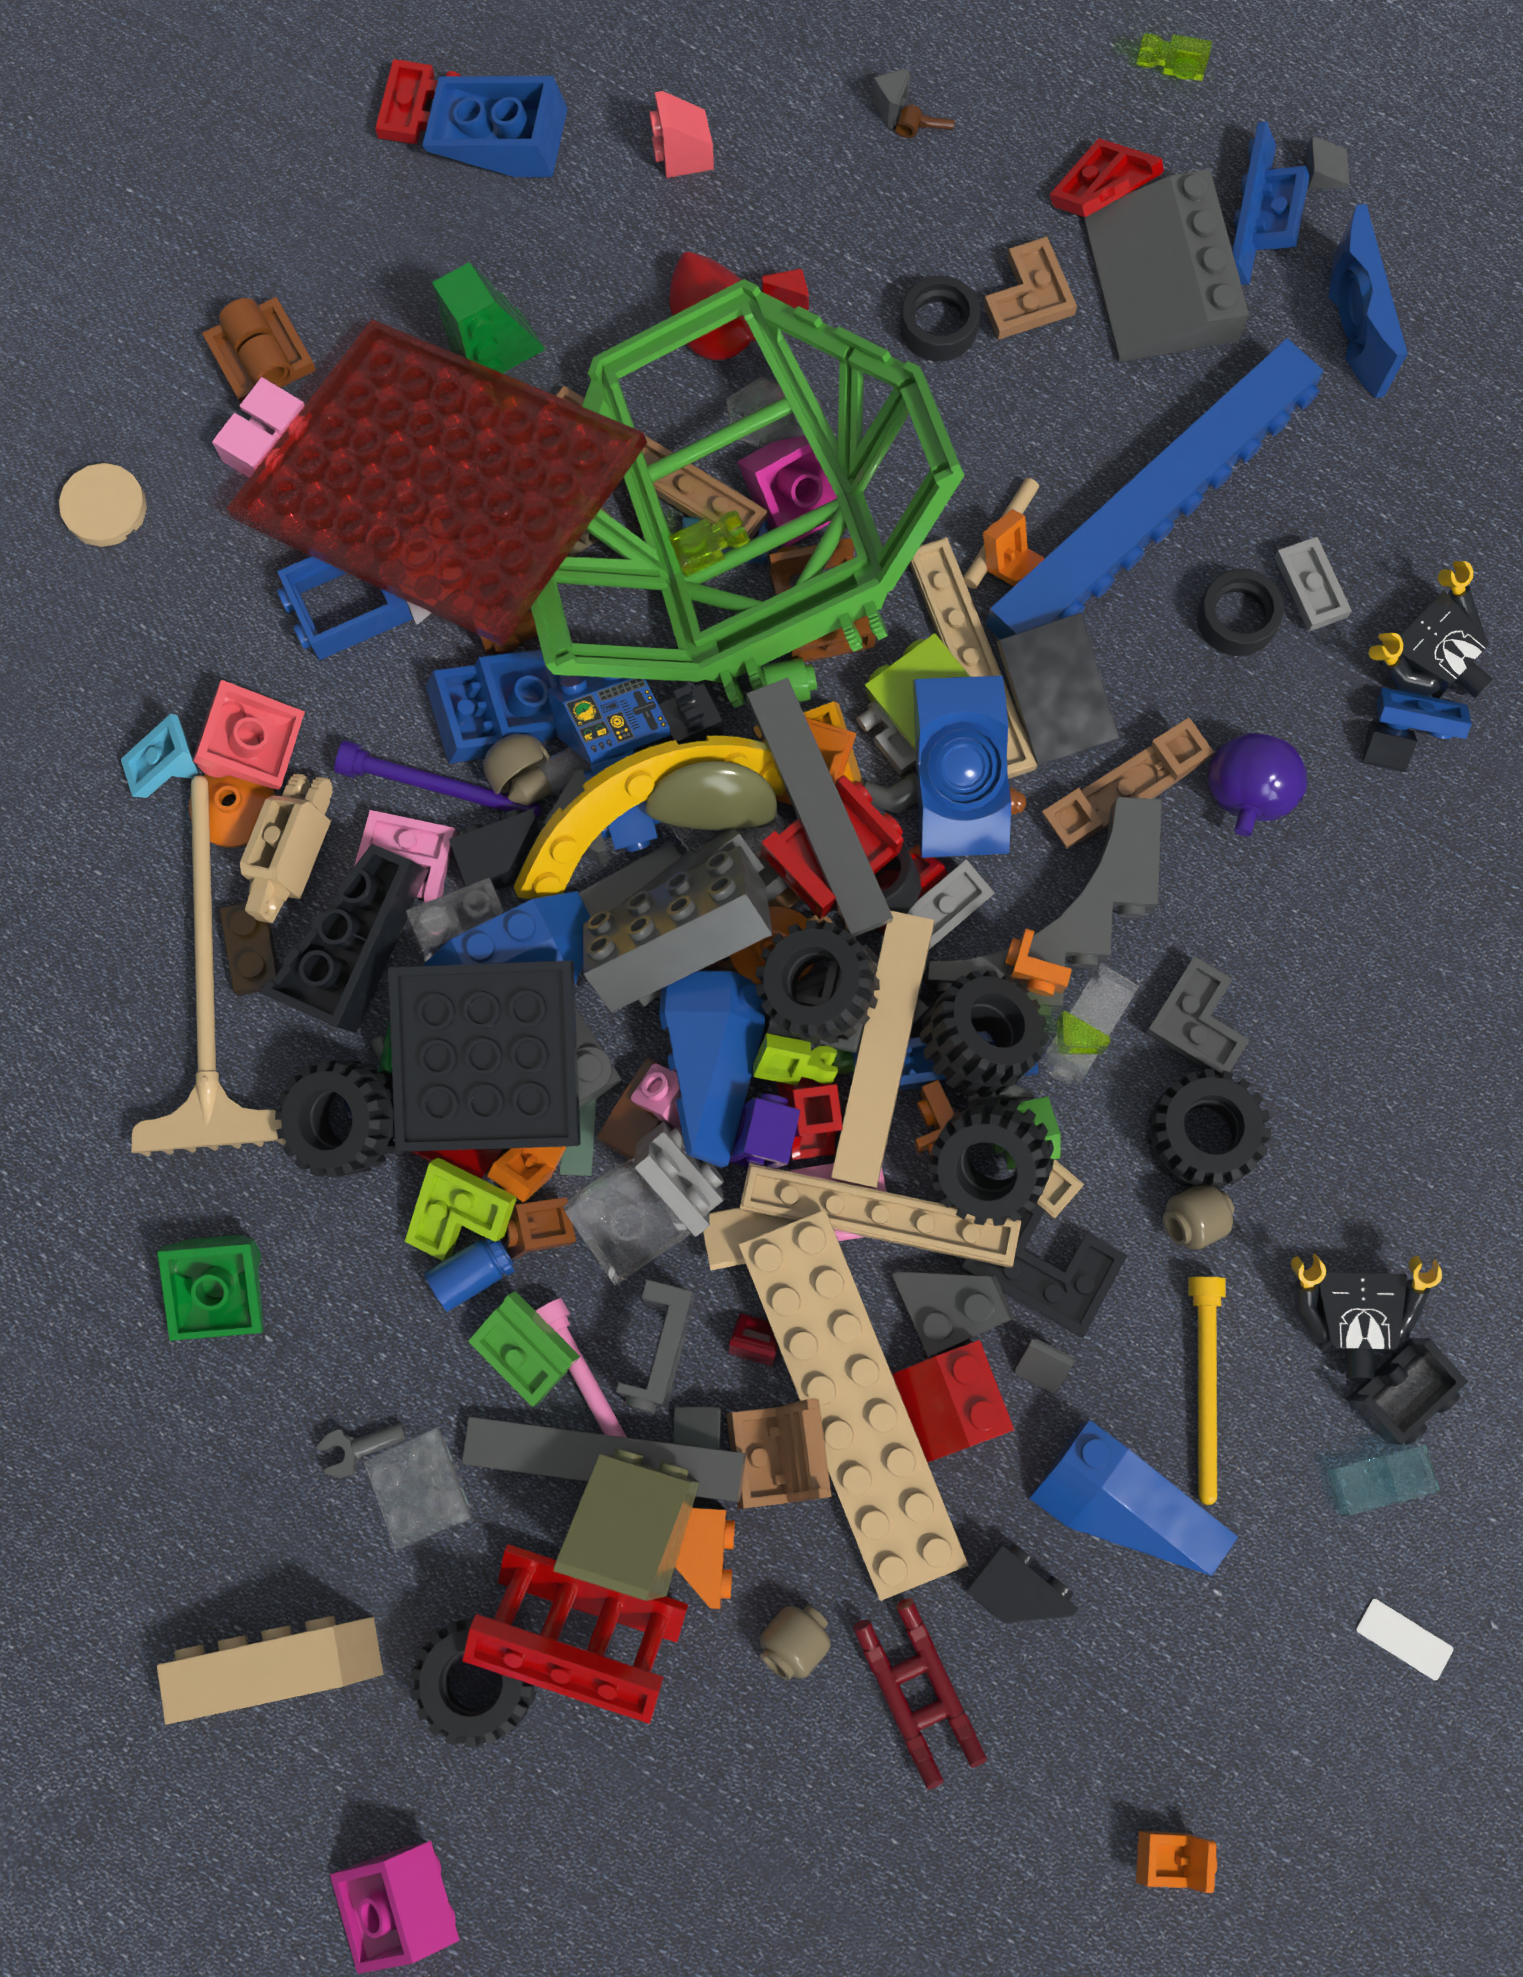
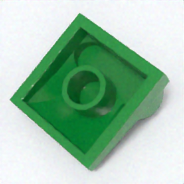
[157,1235,264,1341]

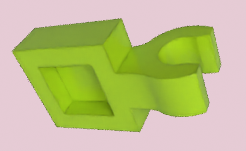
[753,1033,838,1086]

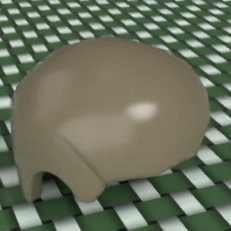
[483,733,550,794]

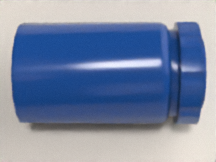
[424,1237,515,1312]

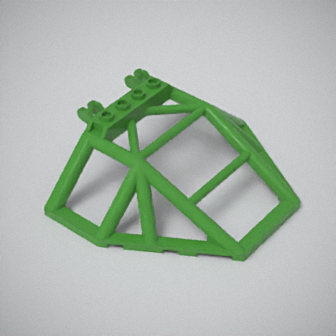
[521,279,964,708]

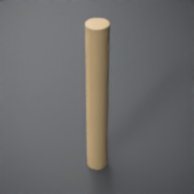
[963,478,1039,589]

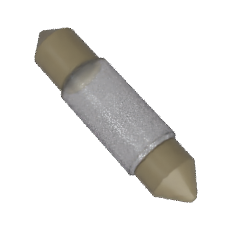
[508,747,591,806]

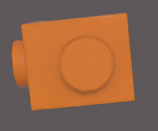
[983,509,1045,586]
[1005,928,1072,997]
[487,1147,566,1203]
[1136,1831,1217,1893]

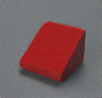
[762,268,809,311]

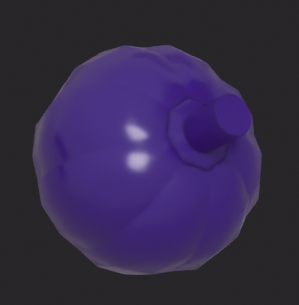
[1208,733,1308,836]

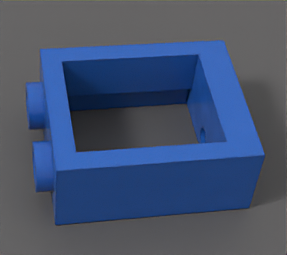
[277,530,413,661]

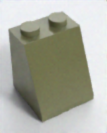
[553,1448,699,1601]

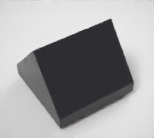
[1362,721,1418,772]

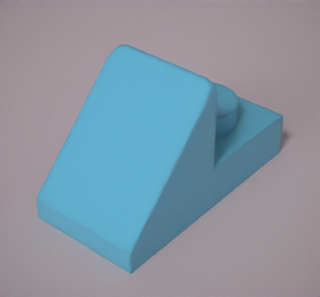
[121,714,199,798]

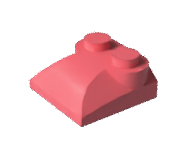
[193,680,305,790]

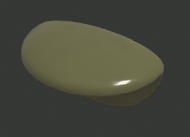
[645,761,777,830]

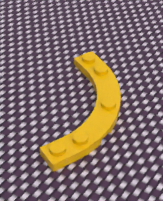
[514,735,785,900]

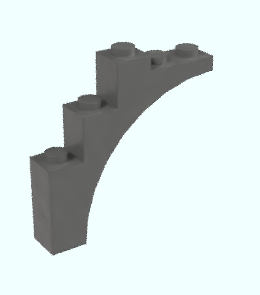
[925,797,1162,1018]

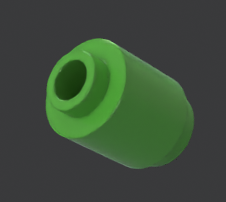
[762,657,817,702]

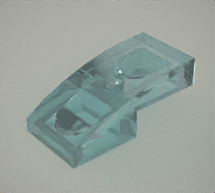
[1326,1445,1440,1517]

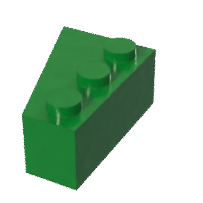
[432,262,546,385]

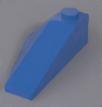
[659,971,765,1168]
[1028,1420,1238,1576]

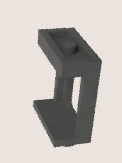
[616,1280,696,1415]

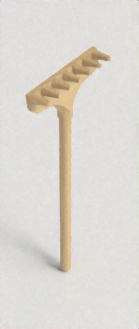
[131,775,286,1157]

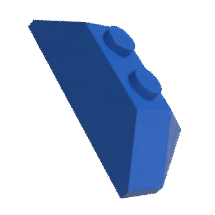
[422,891,591,986]

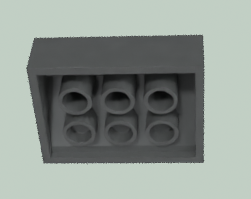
[1082,169,1249,362]

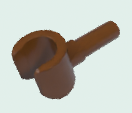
[895,105,954,138]

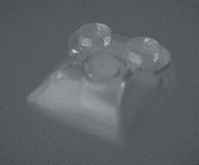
[562,1158,691,1286]

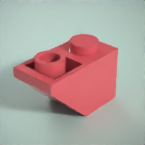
[649,91,714,178]

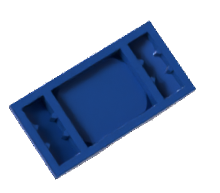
[1328,204,1408,398]
[913,676,1011,858]

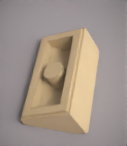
[703,1207,794,1270]

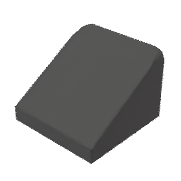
[1305,137,1350,189]
[1015,1338,1075,1392]
[673,1407,721,1450]

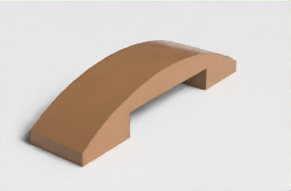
[1042,717,1214,849]

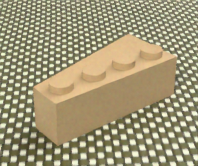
[157,1615,383,1725]

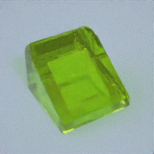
[1057,1011,1110,1055]

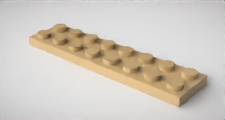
[739,1209,969,1601]

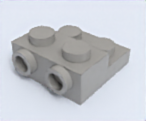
[634,1121,724,1237]

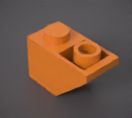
[675,1508,735,1609]

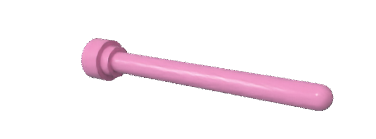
[536,1298,627,1438]

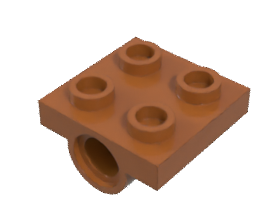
[202,297,316,404]

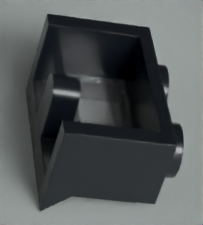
[1345,1338,1468,1445]

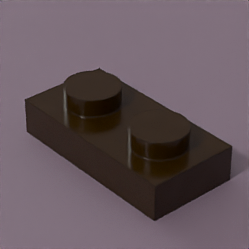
[220,903,279,996]

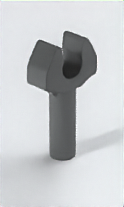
[317,1422,408,1478]

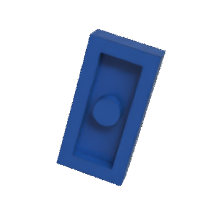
[1376,687,1472,739]

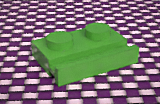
[468,1291,580,1407]

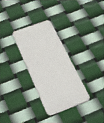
[1357,1599,1453,1680]

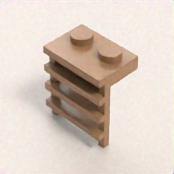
[726,1398,831,1509]

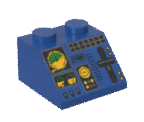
[547,676,671,764]

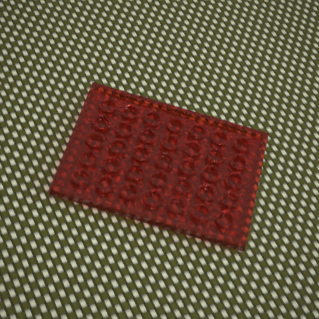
[226,319,647,646]

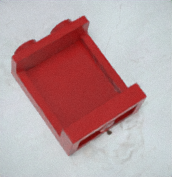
[761,775,904,920]

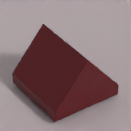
[728,1314,778,1367]

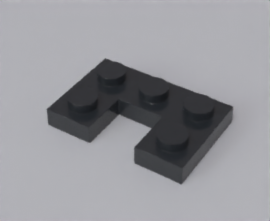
[960,1205,1127,1338]

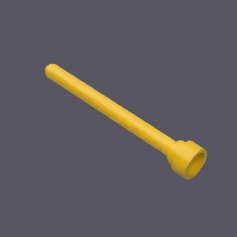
[1188,1277,1226,1505]

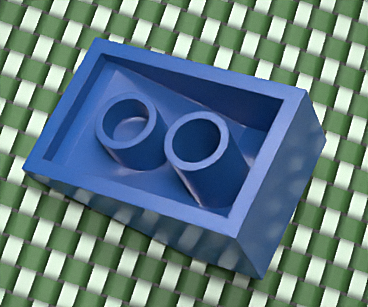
[422,76,568,177]

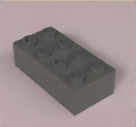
[583,846,772,1012]

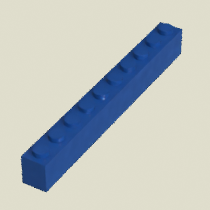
[986,338,1324,639]

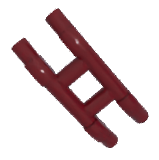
[853,1598,988,1790]

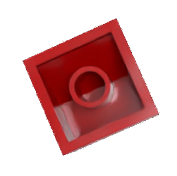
[892,1340,1014,1462]

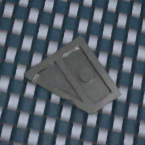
[892,1271,1015,1357]

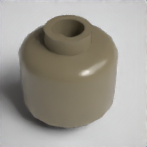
[1163,1184,1234,1250]
[760,1605,831,1681]

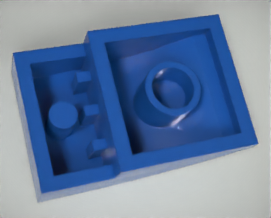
[426,650,569,764]

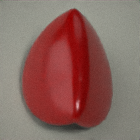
[669,252,756,360]

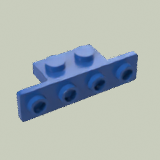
[1231,121,1310,285]

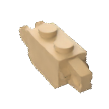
[240,774,333,923]

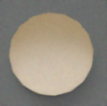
[59,463,147,547]

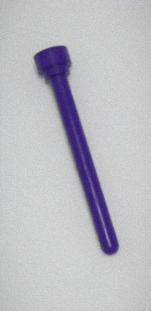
[334,740,541,818]

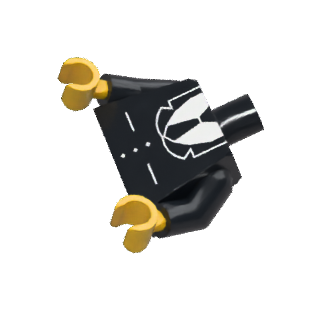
[1368,561,1493,698]
[1291,1254,1442,1379]

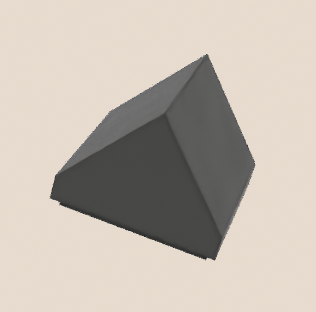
[872,69,911,129]

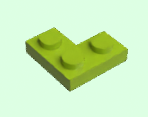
[404,1158,517,1261]

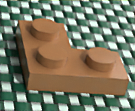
[983,237,1077,340]

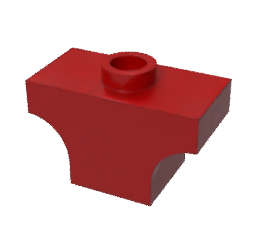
[777,1077,843,1160]

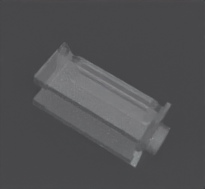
[1040,963,1139,1085]

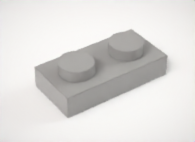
[1274,537,1352,632]
[907,859,995,949]

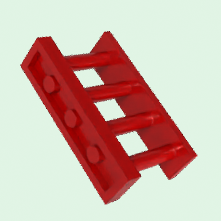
[463,1544,689,1724]

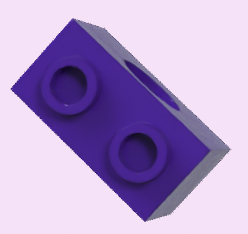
[729,1094,800,1169]

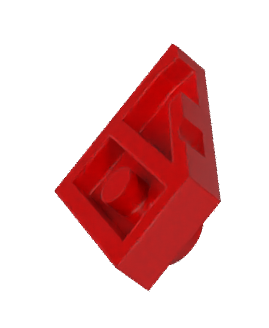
[1050,138,1164,217]

